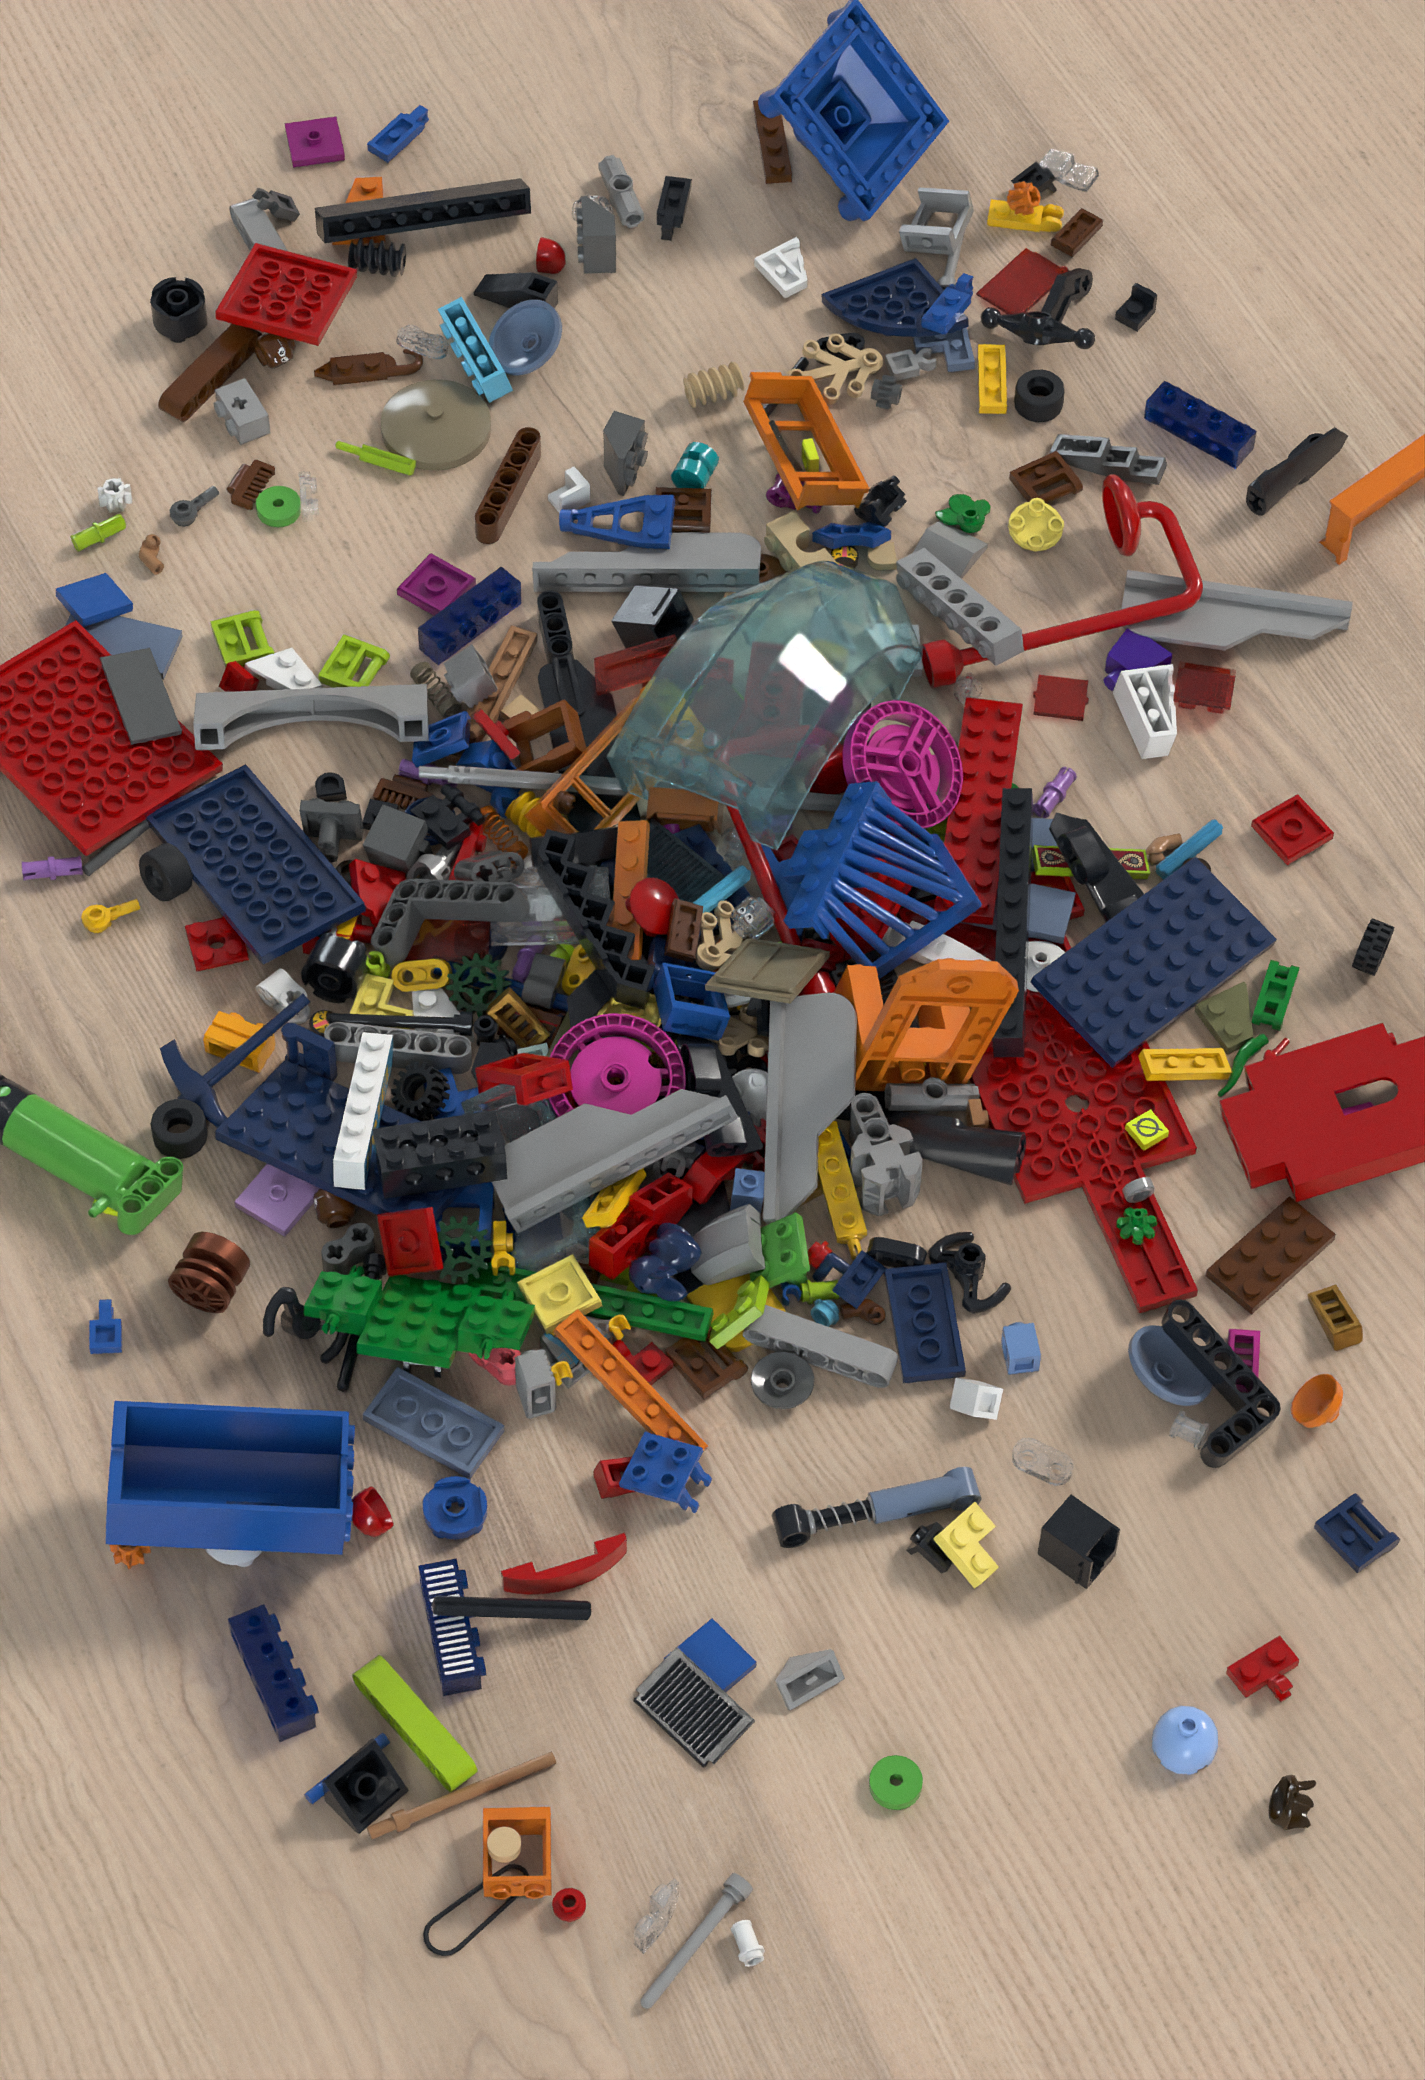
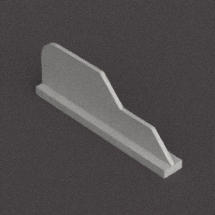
[532,532,761,592]
[1121,570,1353,651]
[763,993,857,1225]
[492,1089,738,1233]

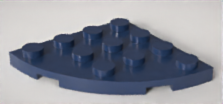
[821,258,969,337]

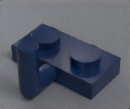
[812,1250,887,1309]

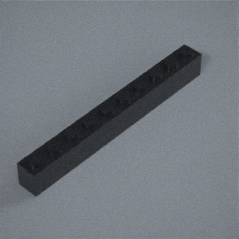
[992,788,1034,1057]

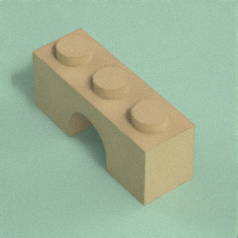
[764,510,840,598]

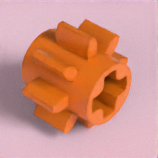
[1007,181,1040,216]
[109,1545,151,1569]

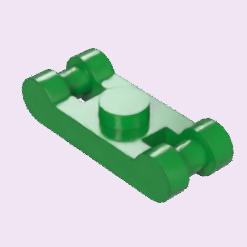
[1252,960,1300,1031]

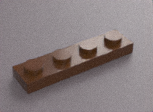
[753,100,792,184]

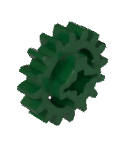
[446,953,513,1018]
[437,1216,493,1283]

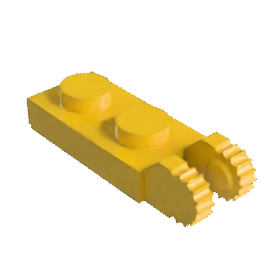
[987,199,1064,232]

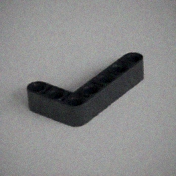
[1161,1300,1281,1468]

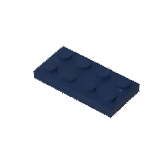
[884,1263,966,1384]

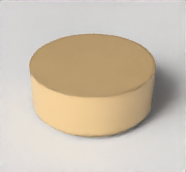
[487,1827,521,1863]

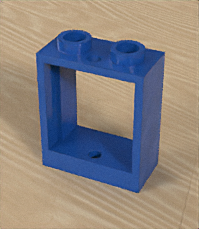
[653,963,730,1041]

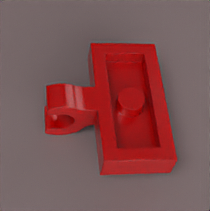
[612,1340,673,1386]
[1226,1635,1300,1702]

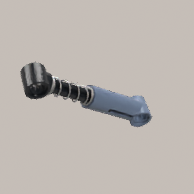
[771,1467,982,1548]

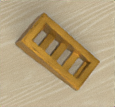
[487,987,550,1048]
[1308,1284,1363,1351]

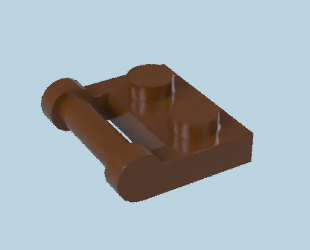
[1009,451,1083,504]
[656,487,712,533]
[665,1325,748,1400]

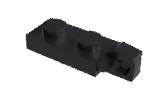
[657,176,692,241]

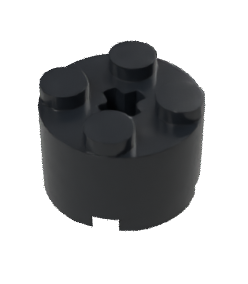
[150,277,207,343]
[301,933,369,1004]

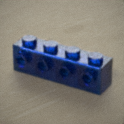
[1144,380,1257,469]
[418,566,522,665]
[228,1604,319,1742]

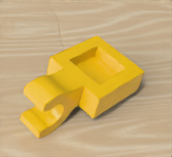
[491,1221,516,1276]

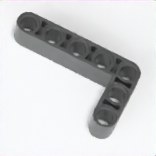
[371,879,530,966]

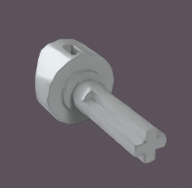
[407,840,464,880]

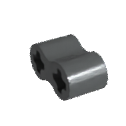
[521,953,566,1009]
[321,1223,375,1275]

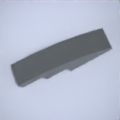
[1049,434,1167,485]

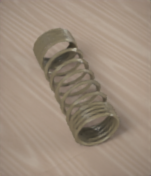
[410,662,462,719]

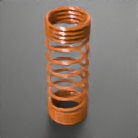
[480,805,528,864]

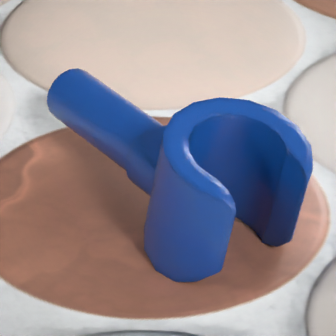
[780,1282,801,1306]

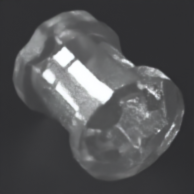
[1169,1411,1211,1450]

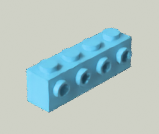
[438,297,513,403]

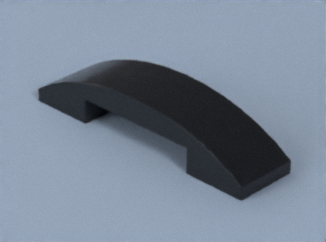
[529,824,618,868]

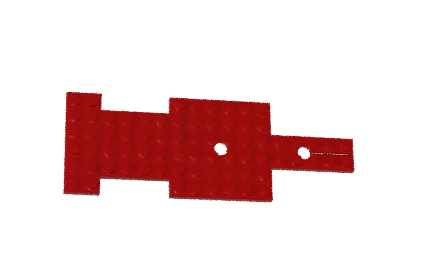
[897,871,1198,1313]

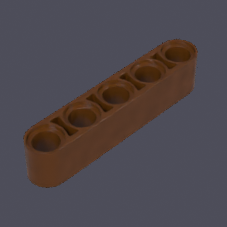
[158,324,262,422]
[475,427,541,544]

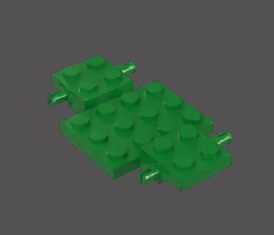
[304,1265,535,1369]

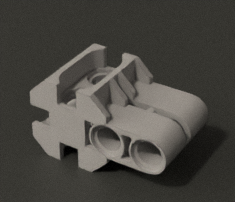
[849,1093,923,1216]

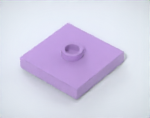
[235,1164,321,1237]

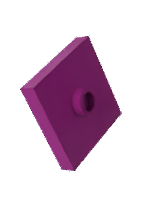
[284,116,345,168]
[397,553,476,620]

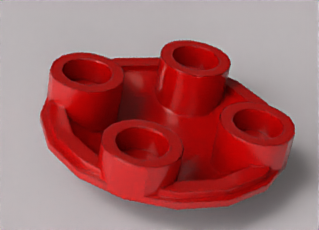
[625,878,679,937]

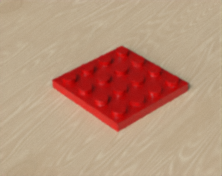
[215,243,357,346]

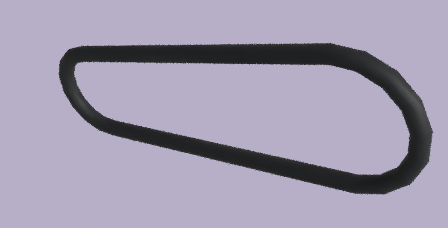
[423,1864,529,1956]

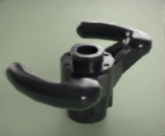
[928,1232,1011,1313]
[263,1287,349,1364]

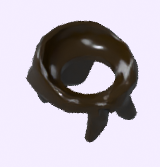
[1269,1775,1316,1830]

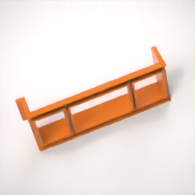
[743,372,870,511]
[1319,434,1425,565]
[524,692,694,836]

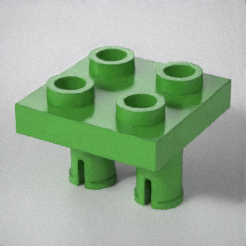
[750,1212,810,1289]

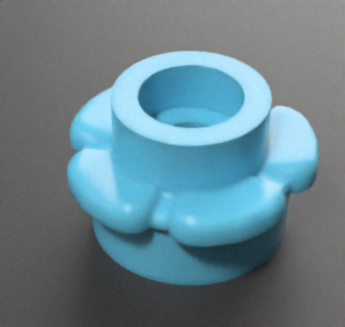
[810,1299,839,1327]

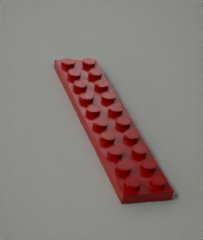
[934,697,1023,925]

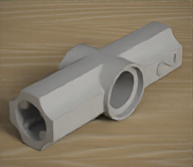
[598,155,644,228]
[884,1077,979,1115]

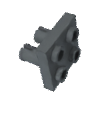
[299,798,364,863]

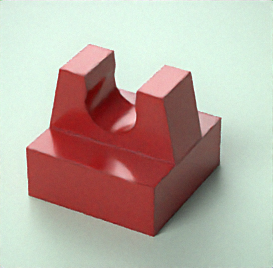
[219,661,260,692]

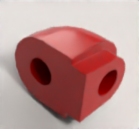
[536,237,566,274]

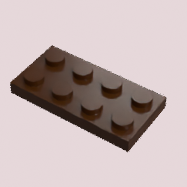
[1205,1196,1336,1315]

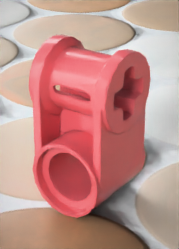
[468,1348,521,1386]

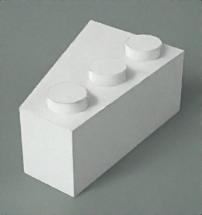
[1113,664,1177,759]

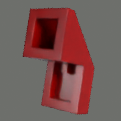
[682,1152,750,1204]

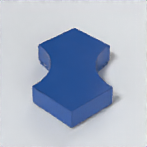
[812,522,891,550]

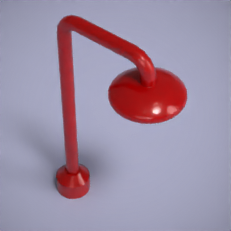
[921,474,1203,689]
[712,726,848,996]

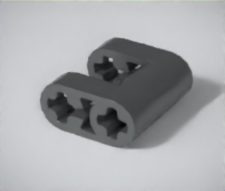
[454,851,524,882]

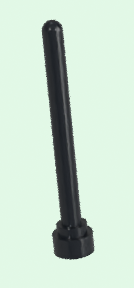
[327,1012,473,1036]
[337,1253,387,1392]

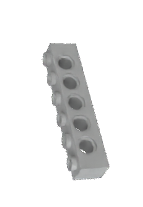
[896,548,1024,666]

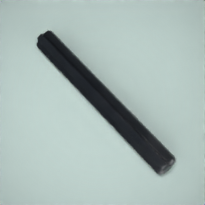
[432,1596,592,1620]

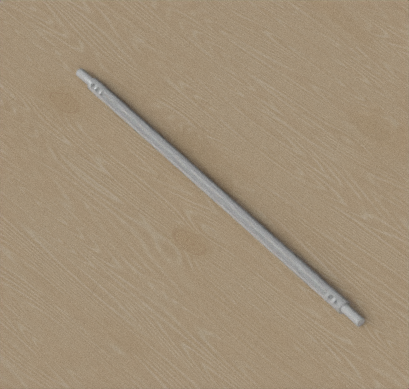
[419,765,948,817]

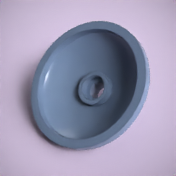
[489,300,562,376]
[1128,1325,1212,1406]

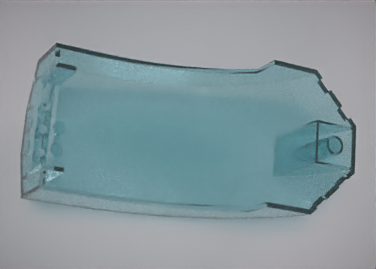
[607,560,923,850]

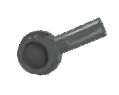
[169,486,219,527]

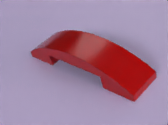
[501,1533,627,1595]

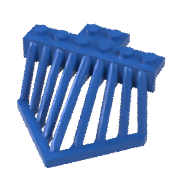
[782,781,982,979]

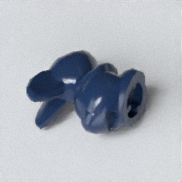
[629,1223,702,1302]

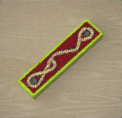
[1032,845,1150,879]

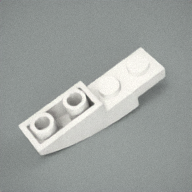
[882,921,991,964]

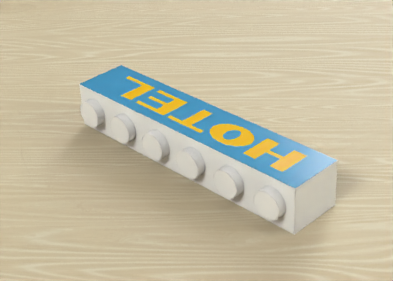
[333,1032,393,1190]

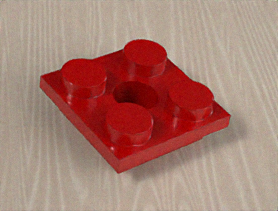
[185,917,249,972]

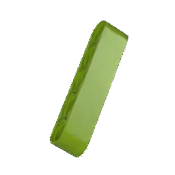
[352,1655,478,1792]

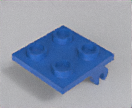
[619,1432,712,1513]

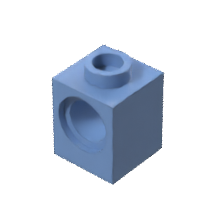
[730,1168,765,1215]
[1001,1322,1041,1375]

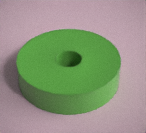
[256,486,301,527]
[869,1755,923,1810]

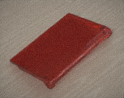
[976,248,1069,314]
[402,919,491,962]

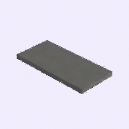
[100,648,182,745]

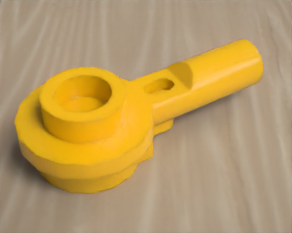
[81,898,141,933]

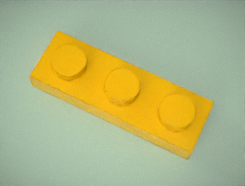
[977,344,1007,414]
[1138,1048,1232,1081]
[582,1168,647,1228]

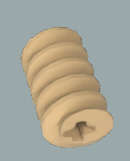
[683,362,745,408]

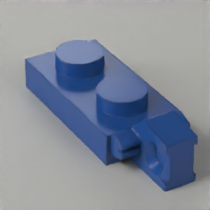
[367,105,429,163]
[921,273,974,335]

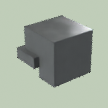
[363,805,433,877]

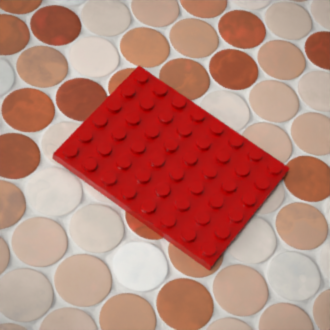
[0,620,223,856]

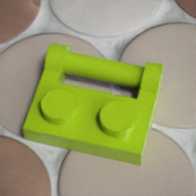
[210,610,275,667]
[318,634,390,688]

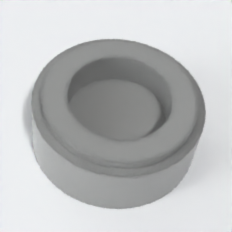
[1122,1177,1155,1203]

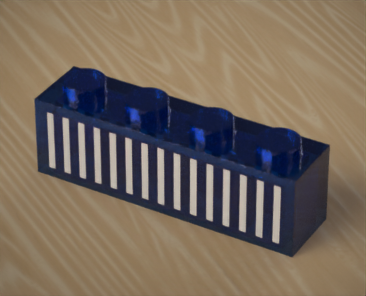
[418,1558,487,1696]

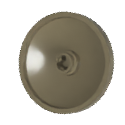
[381,380,491,470]

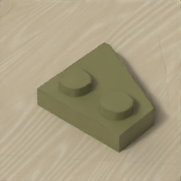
[1195,982,1253,1055]

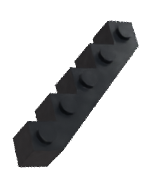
[537,829,655,1010]

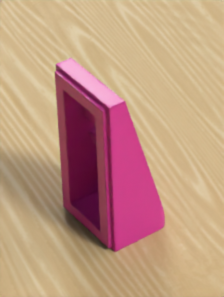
[1226,1329,1260,1393]

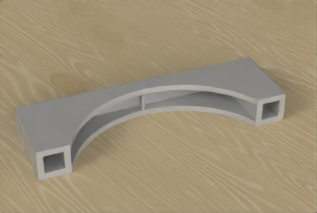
[193,684,429,750]

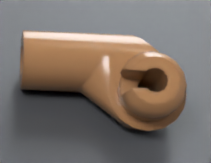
[139,534,164,575]
[1146,833,1183,864]

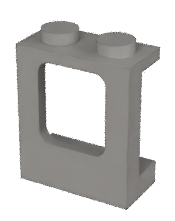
[899,187,974,255]

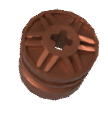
[168,1231,250,1314]

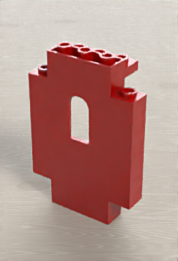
[1219,1023,1425,1202]

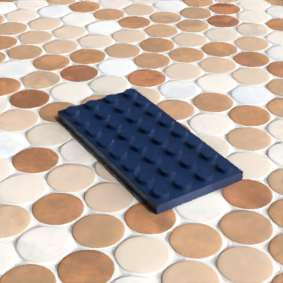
[146,764,366,965]
[1030,856,1277,1068]
[215,1060,467,1221]

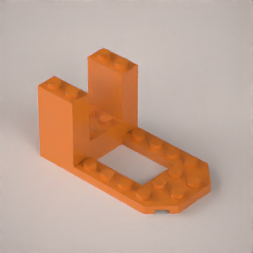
[834,958,1019,1091]

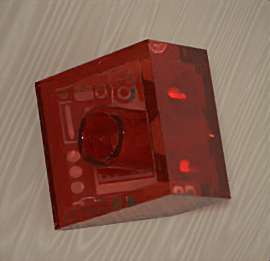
[1173,661,1236,714]

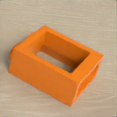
[483,1807,552,1900]

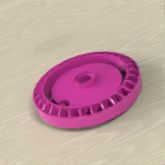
[843,700,963,833]
[548,1013,686,1118]

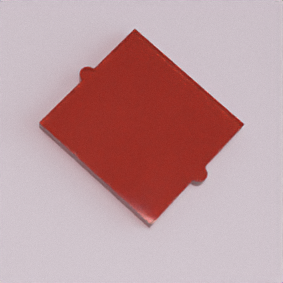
[1033,675,1089,721]

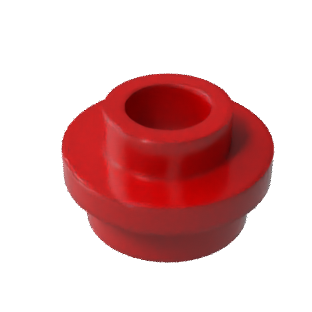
[808,1241,833,1269]
[552,1888,586,1922]

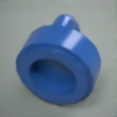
[490,787,520,819]

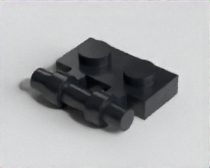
[410,784,486,850]

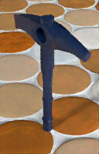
[160,993,311,1128]

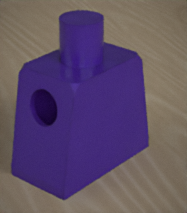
[1103,628,1172,691]

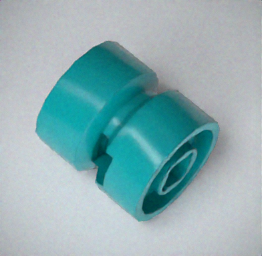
[671,442,719,488]

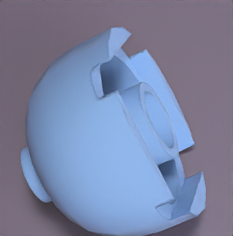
[1152,1706,1218,1775]

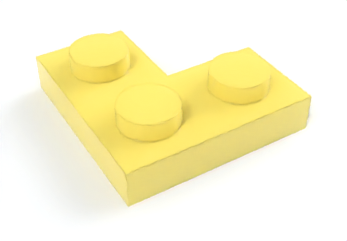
[350,974,414,1029]
[933,1502,999,1589]

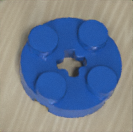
[423,1476,488,1540]

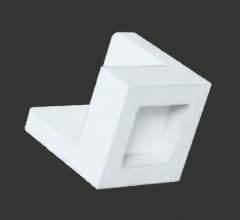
[548,467,590,513]
[950,1378,1003,1420]

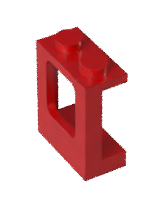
[475,1053,573,1105]

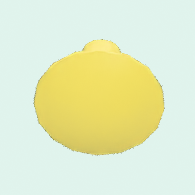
[1008,498,1064,551]

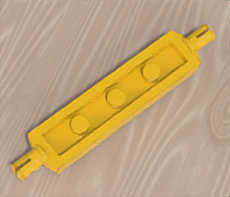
[818,1121,867,1260]

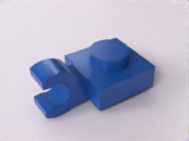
[89,1299,122,1354]

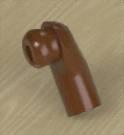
[553,791,576,815]
[840,1299,886,1325]

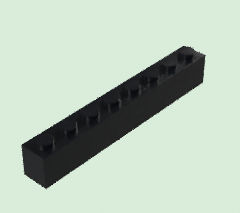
[315,178,531,243]

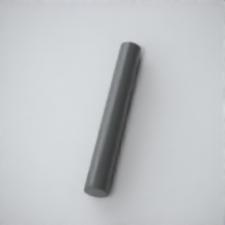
[82,819,150,876]

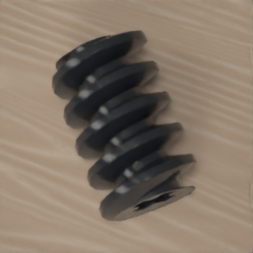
[348,238,406,277]

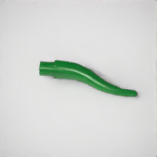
[1218,1034,1269,1097]

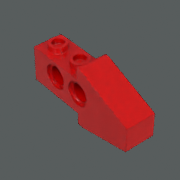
[589,1172,693,1280]

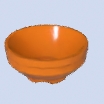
[1291,1374,1343,1428]

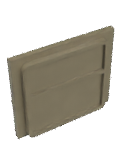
[705,939,830,1004]

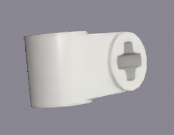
[256,968,310,1025]

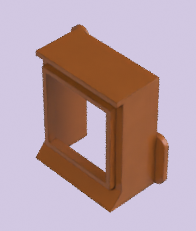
[503,699,586,773]
[646,786,724,834]

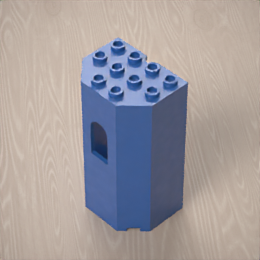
[105,1401,355,1555]

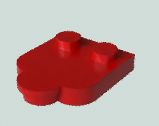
[349,859,406,927]

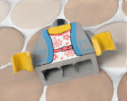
[537,1315,631,1389]

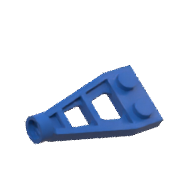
[559,495,675,549]

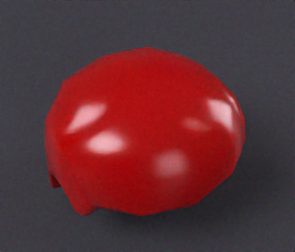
[352,1486,394,1537]

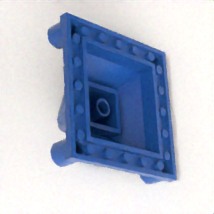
[758,0,949,222]

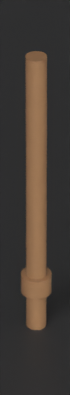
[367,1751,556,1840]

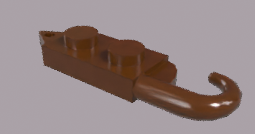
[314,348,423,385]

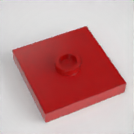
[472,708,520,759]
[1251,794,1334,865]
[377,1207,444,1276]

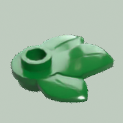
[935,494,991,533]

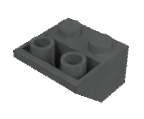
[576,196,616,274]
[603,411,648,496]

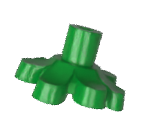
[1116,1207,1157,1245]

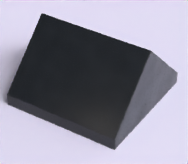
[322,1739,409,1834]

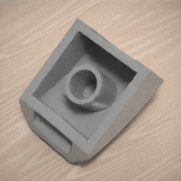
[691,1204,765,1285]

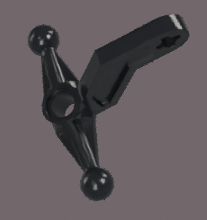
[980,268,1095,349]

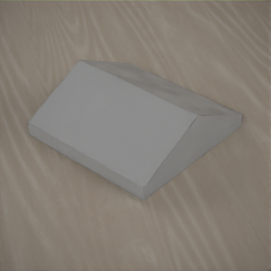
[913,521,988,579]

